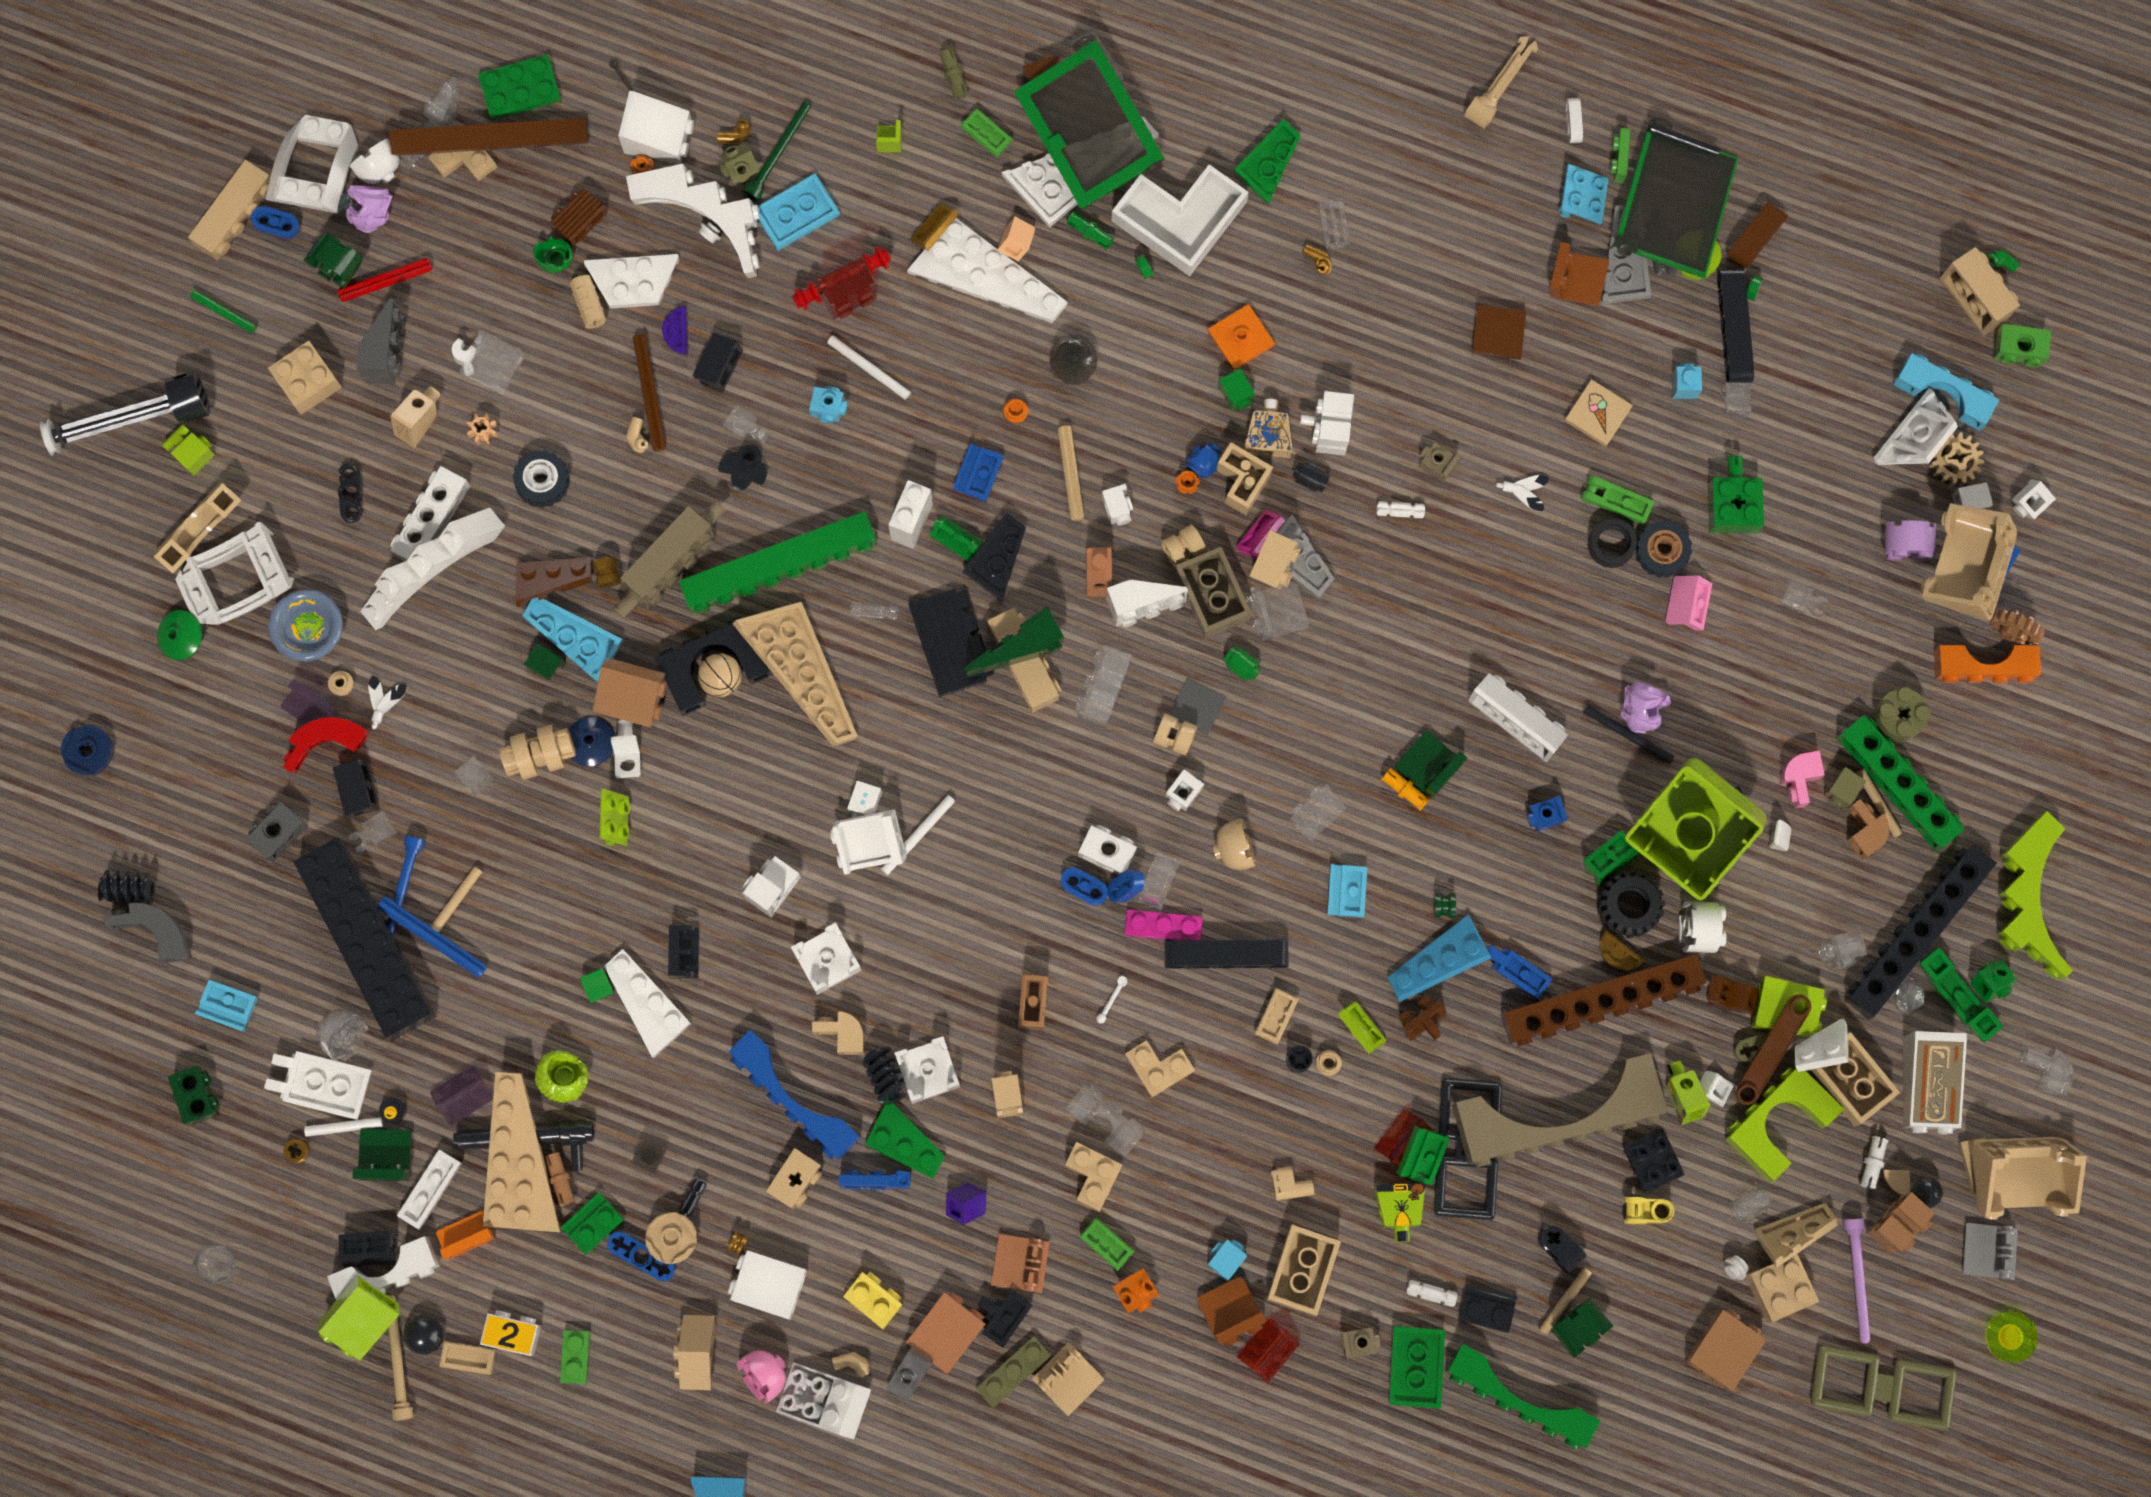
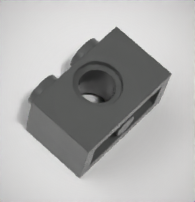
[246,802,308,862]

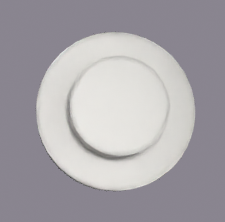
[698,222,721,244]
[1724,1255,1749,1280]

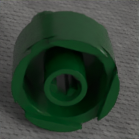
[303,232,363,289]
[1551,1298,1613,1358]

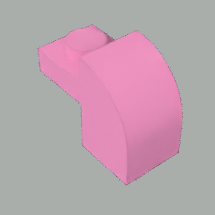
[1780,751,1825,808]

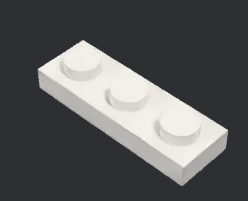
[397,1150,462,1230]

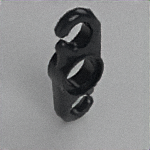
[338,463,363,523]

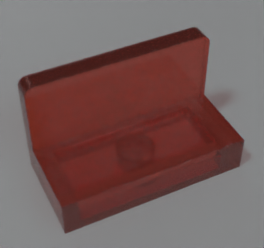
[1374,1109,1434,1168]
[1237,1318,1300,1384]

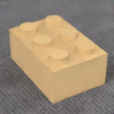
[1940,247,2020,336]
[1808,1032,1900,1127]
[1266,1225,1341,1317]

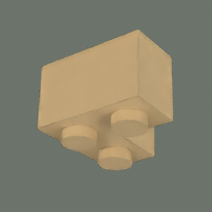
[1217,442,1273,515]
[1250,530,1301,590]
[1065,1142,1122,1213]
[673,1315,715,1390]

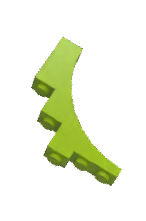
[1996,811,2073,981]

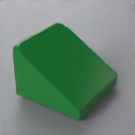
[579,968,614,1003]

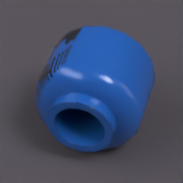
[1186,442,1221,479]

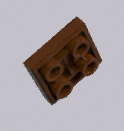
[1472,305,1526,360]

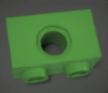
[1993,324,2051,367]

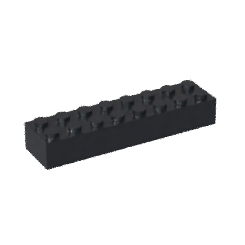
[293,837,437,1041]

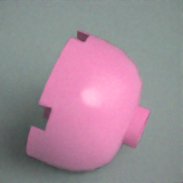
[736,1350,786,1404]

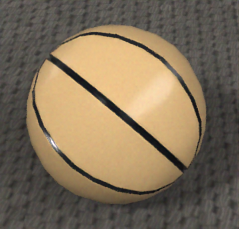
[698,653,742,697]

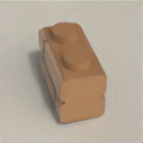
[1018,975,1048,1030]

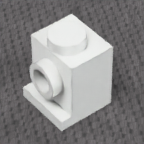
[2012,479,2056,519]
[1102,484,1133,525]
[1165,770,1204,811]

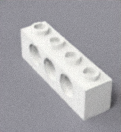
[390,466,470,562]

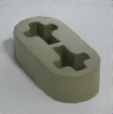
[1733,1033,1768,1063]

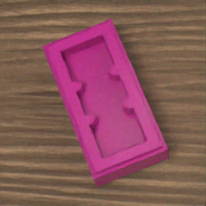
[1236,510,1285,559]

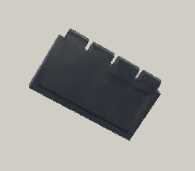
[908,588,994,698]

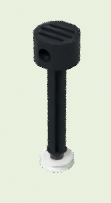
[40,370,211,456]

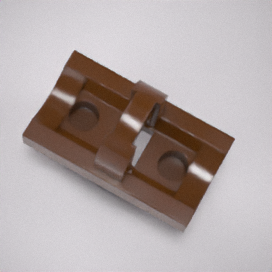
[1399,995,1447,1042]

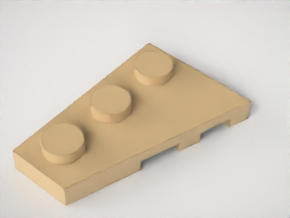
[1754,1203,1838,1267]

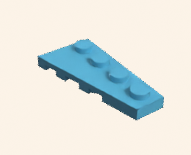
[522,598,623,683]

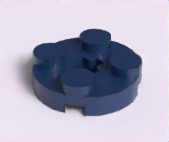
[61,725,114,776]

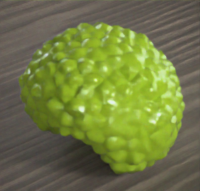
[535,1050,589,1103]

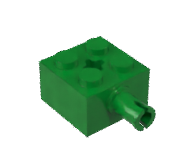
[1708,455,1764,533]

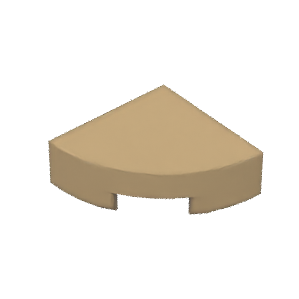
[1882,1170,1910,1195]

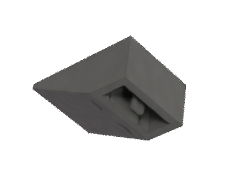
[356,298,405,384]

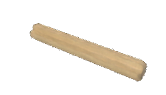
[1058,425,1084,521]

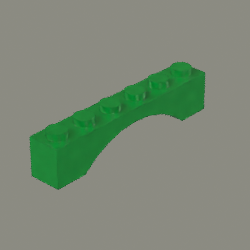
[1445,1344,1601,1451]

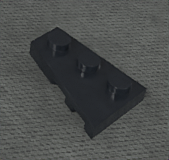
[962,512,1026,602]

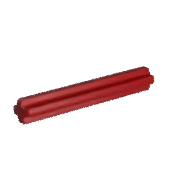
[337,258,432,302]

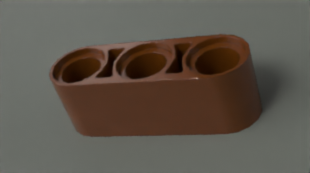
[1727,201,1788,269]

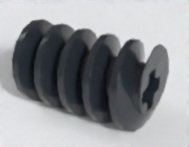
[97,870,155,905]
[862,1047,907,1105]

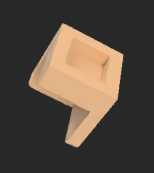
[998,216,1035,261]

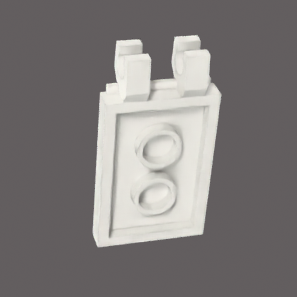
[264,1051,372,1120]

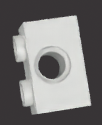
[1078,825,1137,876]

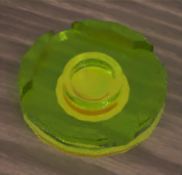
[1985,1311,2038,1363]

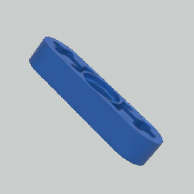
[607,1232,676,1281]

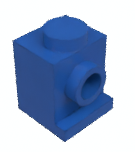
[1526,796,1568,832]

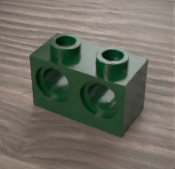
[167,1066,220,1127]

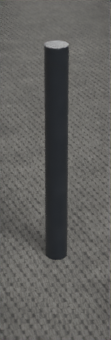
[1583,705,1675,764]

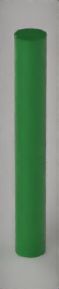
[190,289,257,334]

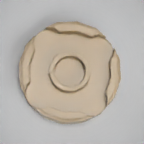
[645,1212,697,1264]

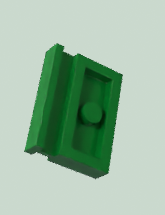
[1396,1126,1450,1185]
[561,1193,625,1256]

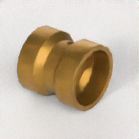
[592,557,622,588]

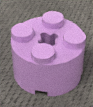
[1885,520,1936,562]

